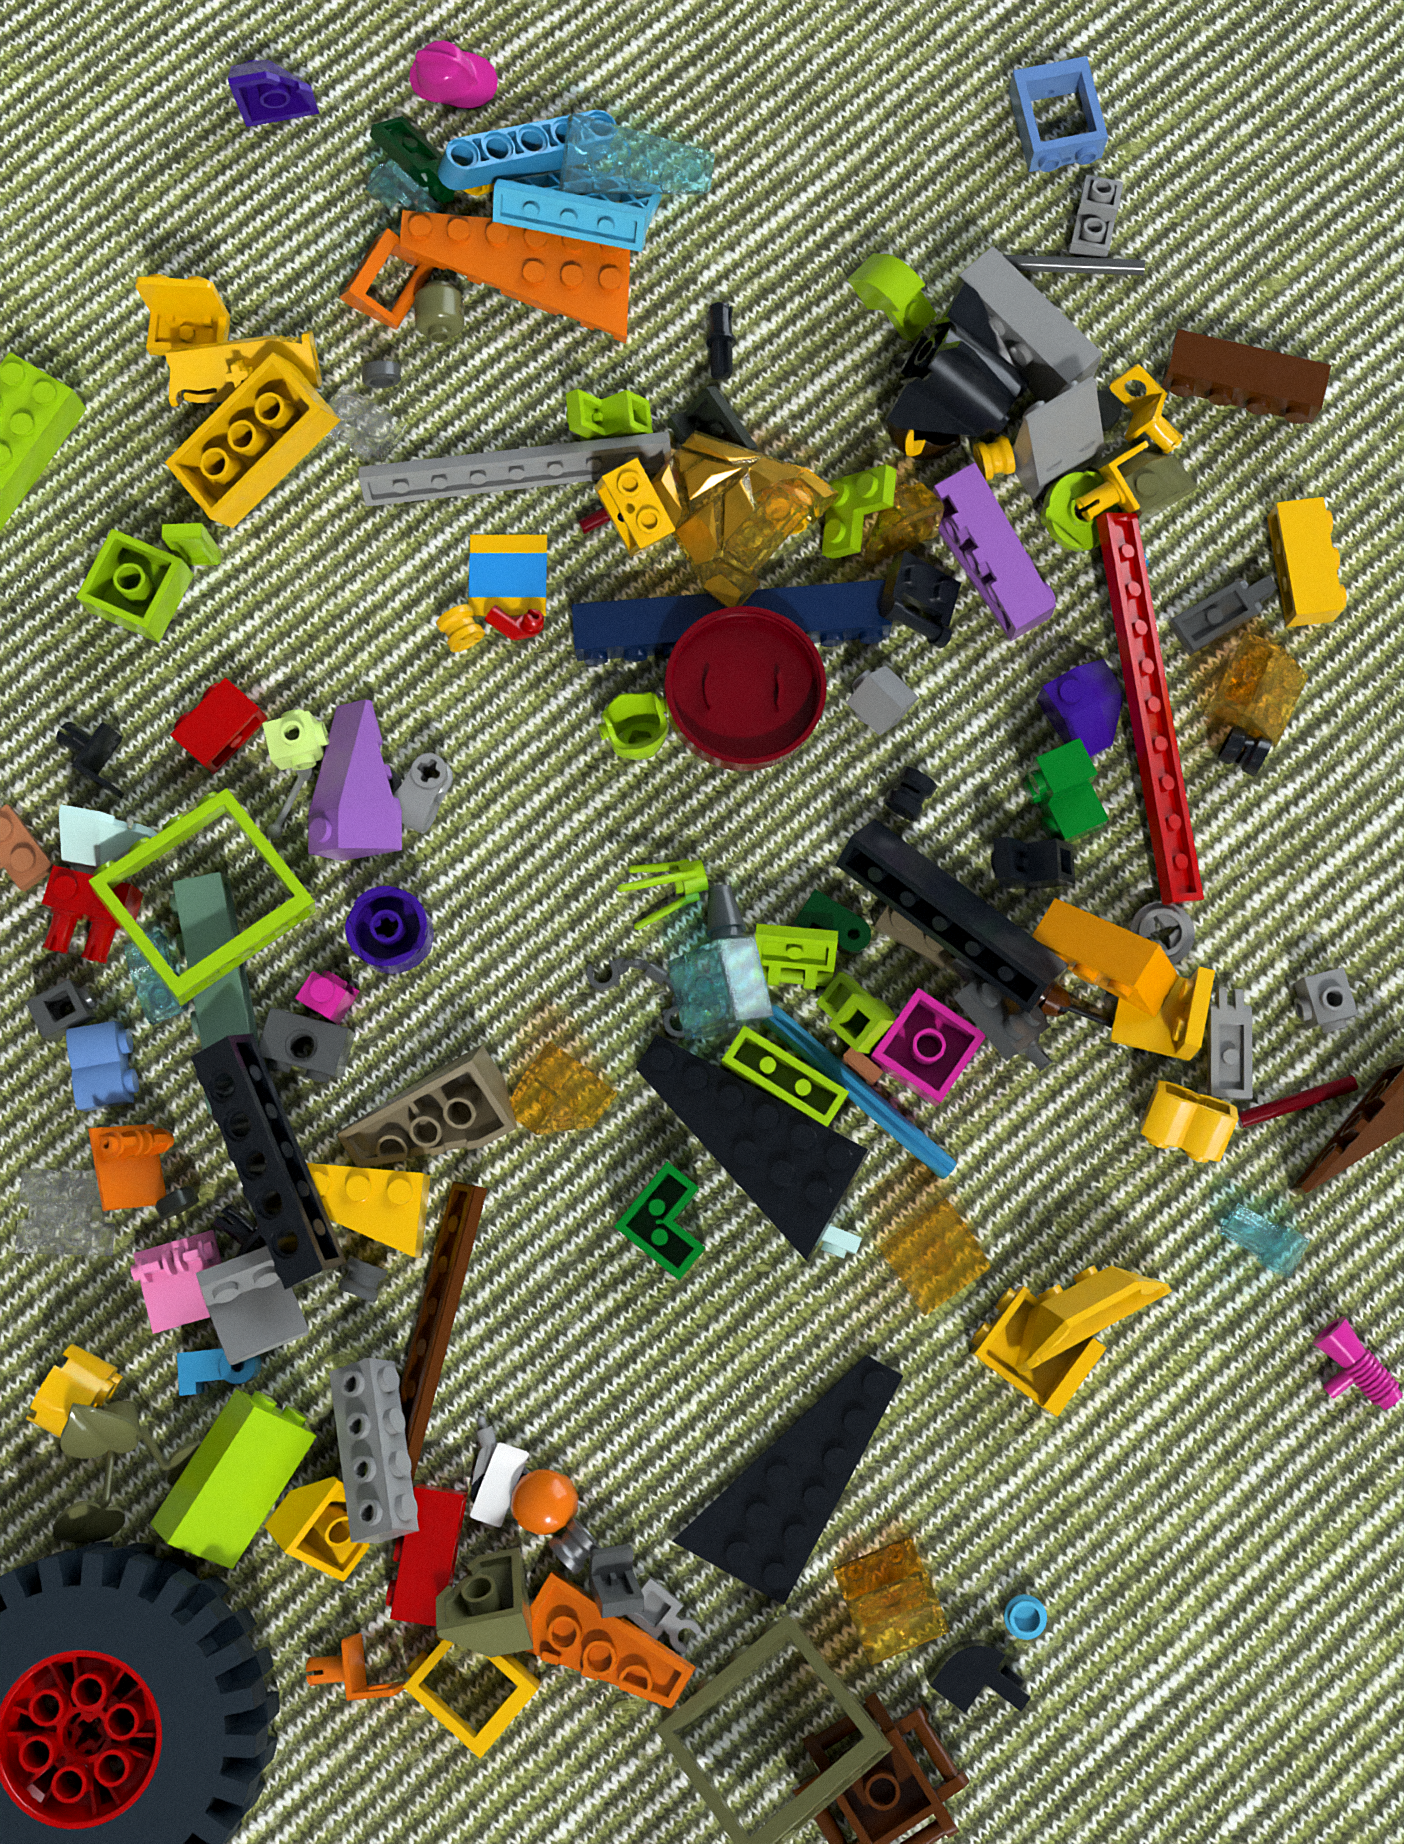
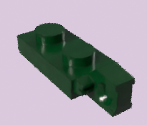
[370,116,455,204]

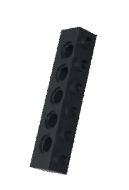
[191,1033,347,1290]

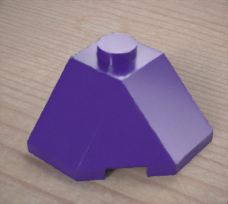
[228,59,320,127]
[1036,659,1125,758]

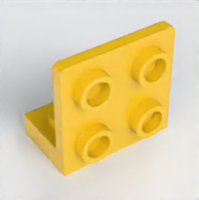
[1110,966,1215,1061]

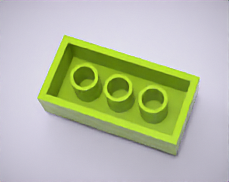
[0,352,87,531]

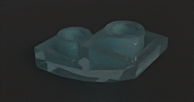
[123,930,188,1025]

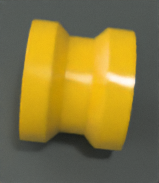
[973,435,1015,481]
[436,604,485,653]

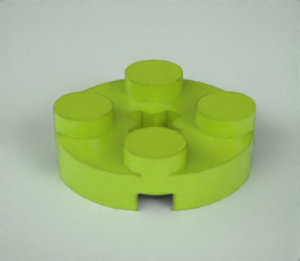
[1040,471,1118,553]

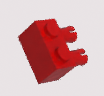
[41,865,144,964]

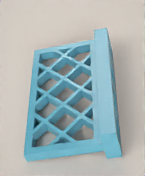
[492,168,663,252]

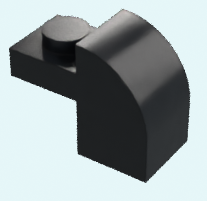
[991,836,1075,889]
[926,1639,1031,1713]

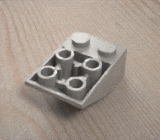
[1013,376,1105,501]

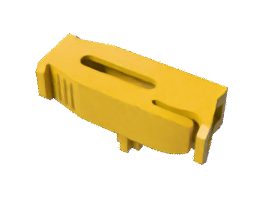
[165,331,322,407]

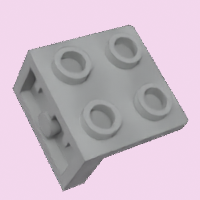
[196,1246,309,1365]

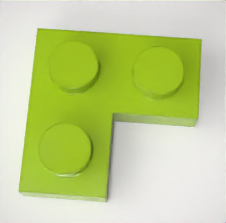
[822,464,897,559]

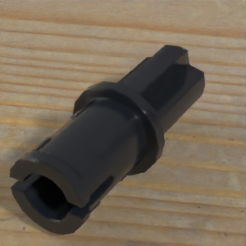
[706,302,736,380]

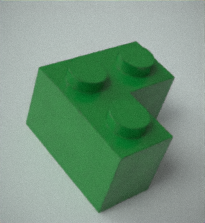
[1023,738,1109,843]
[614,1161,706,1281]

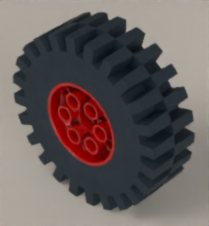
[0,1541,280,1844]

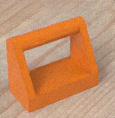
[339,228,435,330]

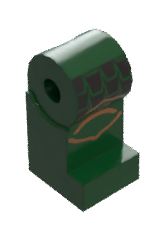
[792,889,871,956]

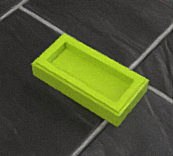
[162,523,221,566]

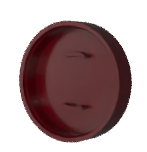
[663,606,827,771]

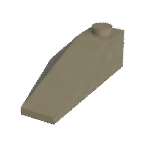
[336,1044,517,1168]

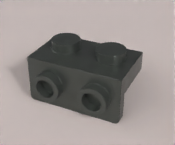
[667,386,758,478]

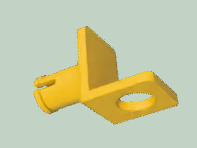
[1109,364,1183,454]
[1076,441,1149,521]

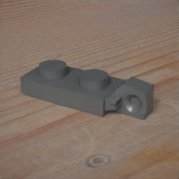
[1168,575,1278,656]

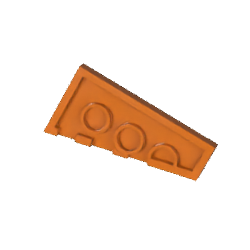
[520,1570,697,1709]

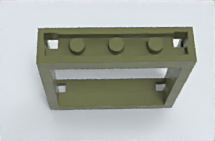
[655,1614,894,1844]

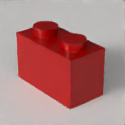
[170,677,268,775]

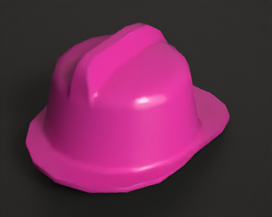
[409,40,498,109]

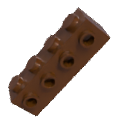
[1161,329,1332,424]

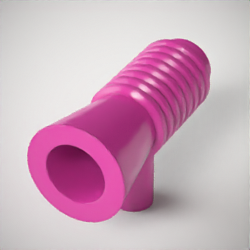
[1313,1316,1403,1410]

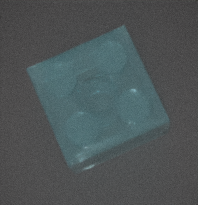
[667,936,774,1040]

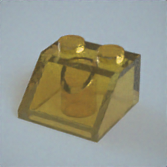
[875,1198,991,1316]

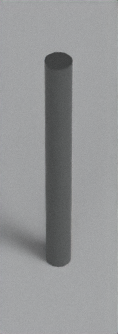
[1003,255,1145,276]

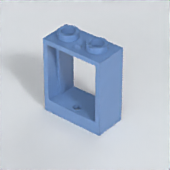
[1008,56,1108,172]

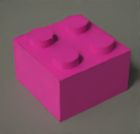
[869,988,986,1107]

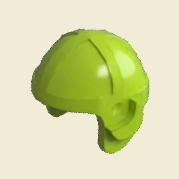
[597,691,669,760]

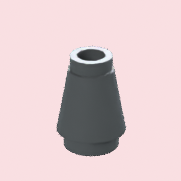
[707,884,747,947]

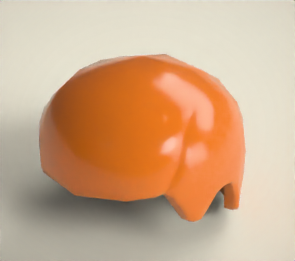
[510,1469,579,1535]

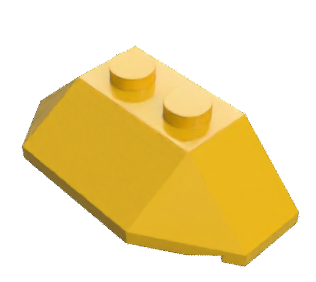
[1015,1265,1172,1375]

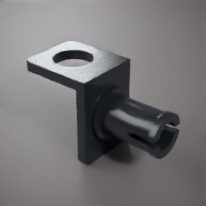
[56,722,125,799]
[213,1204,298,1259]

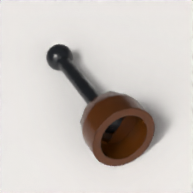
[1038,984,1113,1028]

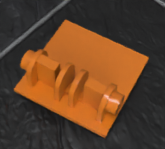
[88,1124,174,1211]

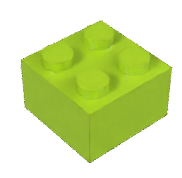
[76,529,194,643]

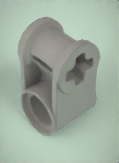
[393,753,453,834]

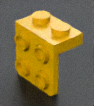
[135,274,231,356]

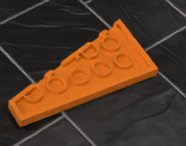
[400,210,630,344]

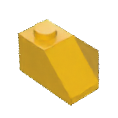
[264,1476,370,1582]

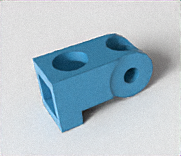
[177,1348,262,1396]

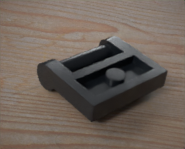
[878,550,961,648]

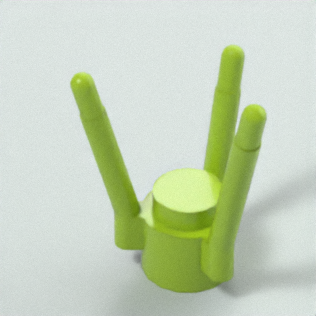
[617,859,709,930]

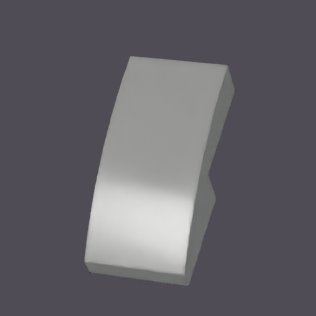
[1069,175,1123,258]

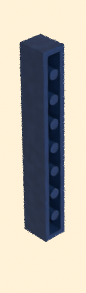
[572,579,892,665]

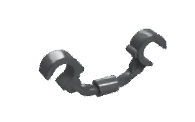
[587,958,694,1039]

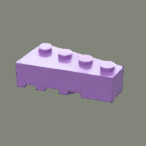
[927,462,1056,641]

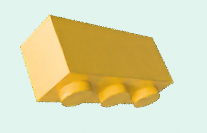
[1267,497,1347,628]

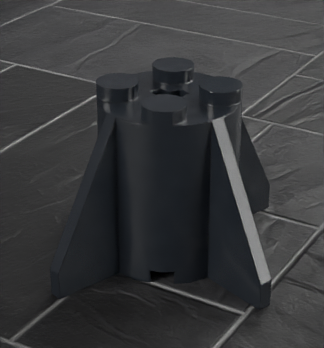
[884,282,1029,437]

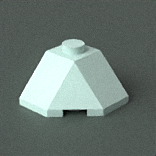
[59,804,158,875]

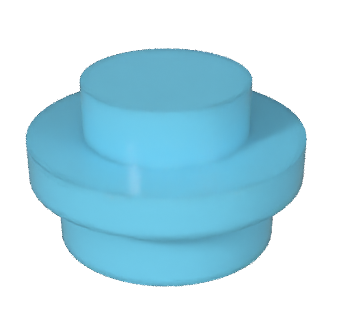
[1003,1594,1047,1640]

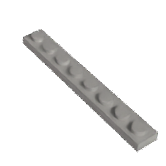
[358,431,673,507]

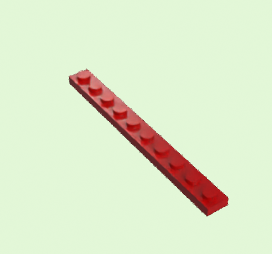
[1096,512,1204,905]

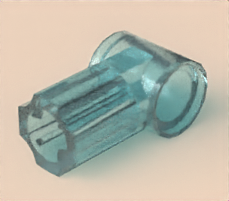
[1218,1203,1310,1279]

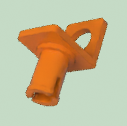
[306,1633,406,1701]

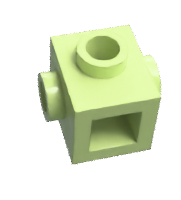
[262,709,329,770]

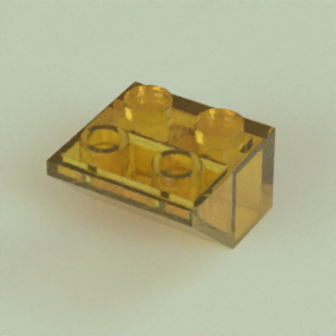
[1203,631,1309,747]
[832,1536,950,1666]

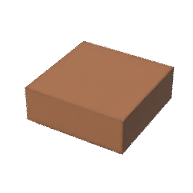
[841,1047,883,1087]

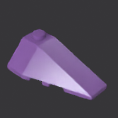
[308,699,402,861]

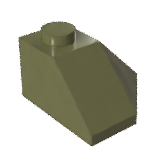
[1089,446,1198,526]
[436,1547,533,1658]

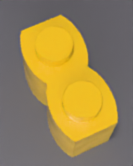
[1140,1080,1238,1163]

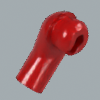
[484,605,544,641]

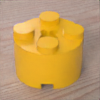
[26,1344,124,1438]

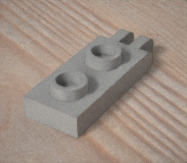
[1207,988,1252,1100]

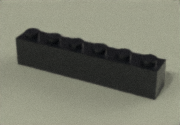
[836,819,1069,1013]

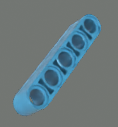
[438,110,617,190]

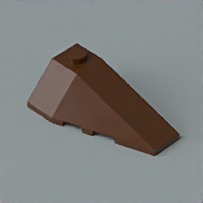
[1290,1059,1404,1195]

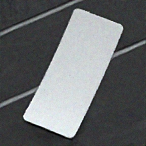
[470,1442,529,1527]

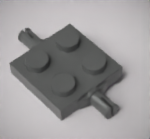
[950,958,1053,1072]

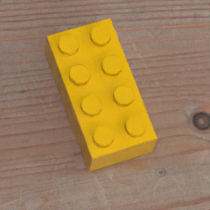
[164,352,341,528]

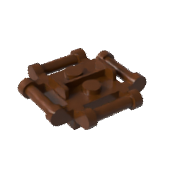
[791,1691,970,1844]

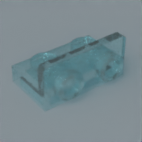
[365,159,442,213]

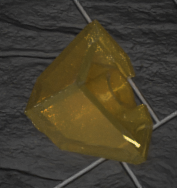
[863,482,945,567]
[510,1041,618,1136]

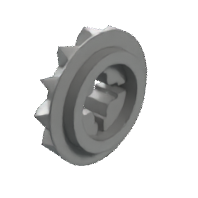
[1128,901,1195,964]

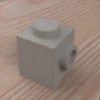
[846,665,919,736]
[1293,967,1358,1034]

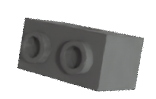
[258,1007,356,1084]

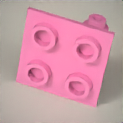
[130,1230,222,1334]

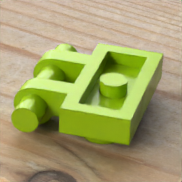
[751,923,838,990]

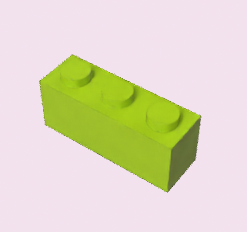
[722,1025,849,1127]

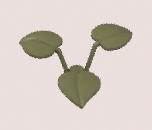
[53,1401,202,1543]

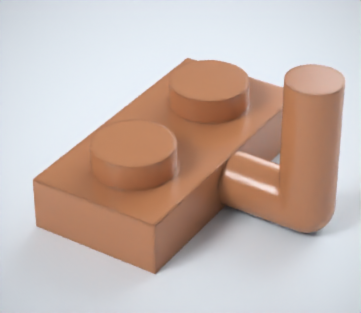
[0,804,54,892]

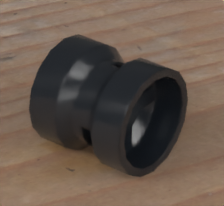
[1217,724,1272,777]
[883,766,938,822]

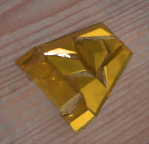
[650,430,839,608]

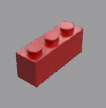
[386,1483,469,1626]

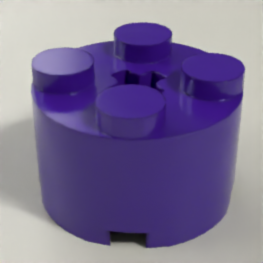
[345,886,434,974]

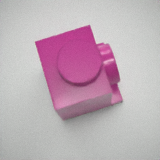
[295,970,360,1025]

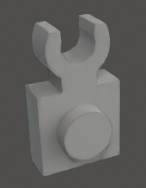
[626,1575,701,1653]

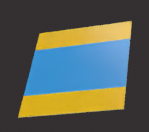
[468,535,547,616]

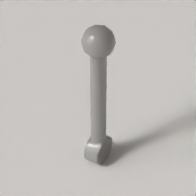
[266,768,313,839]

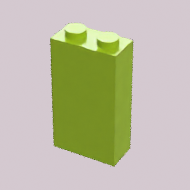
[150,1389,317,1570]

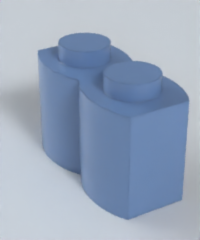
[66,1021,139,1112]

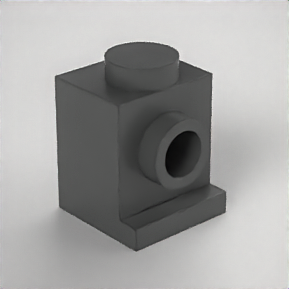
[25,979,98,1043]

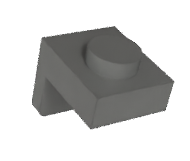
[588,1544,644,1618]

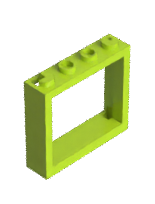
[88,788,316,1006]

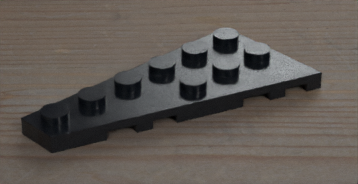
[636,1034,870,1263]
[672,1355,903,1605]

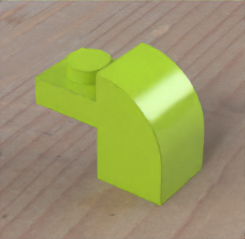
[847,253,937,341]
[565,388,653,441]
[816,971,897,1054]

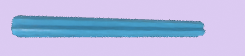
[762,1005,957,1179]

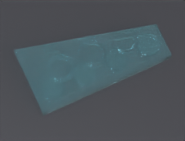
[559,112,715,195]

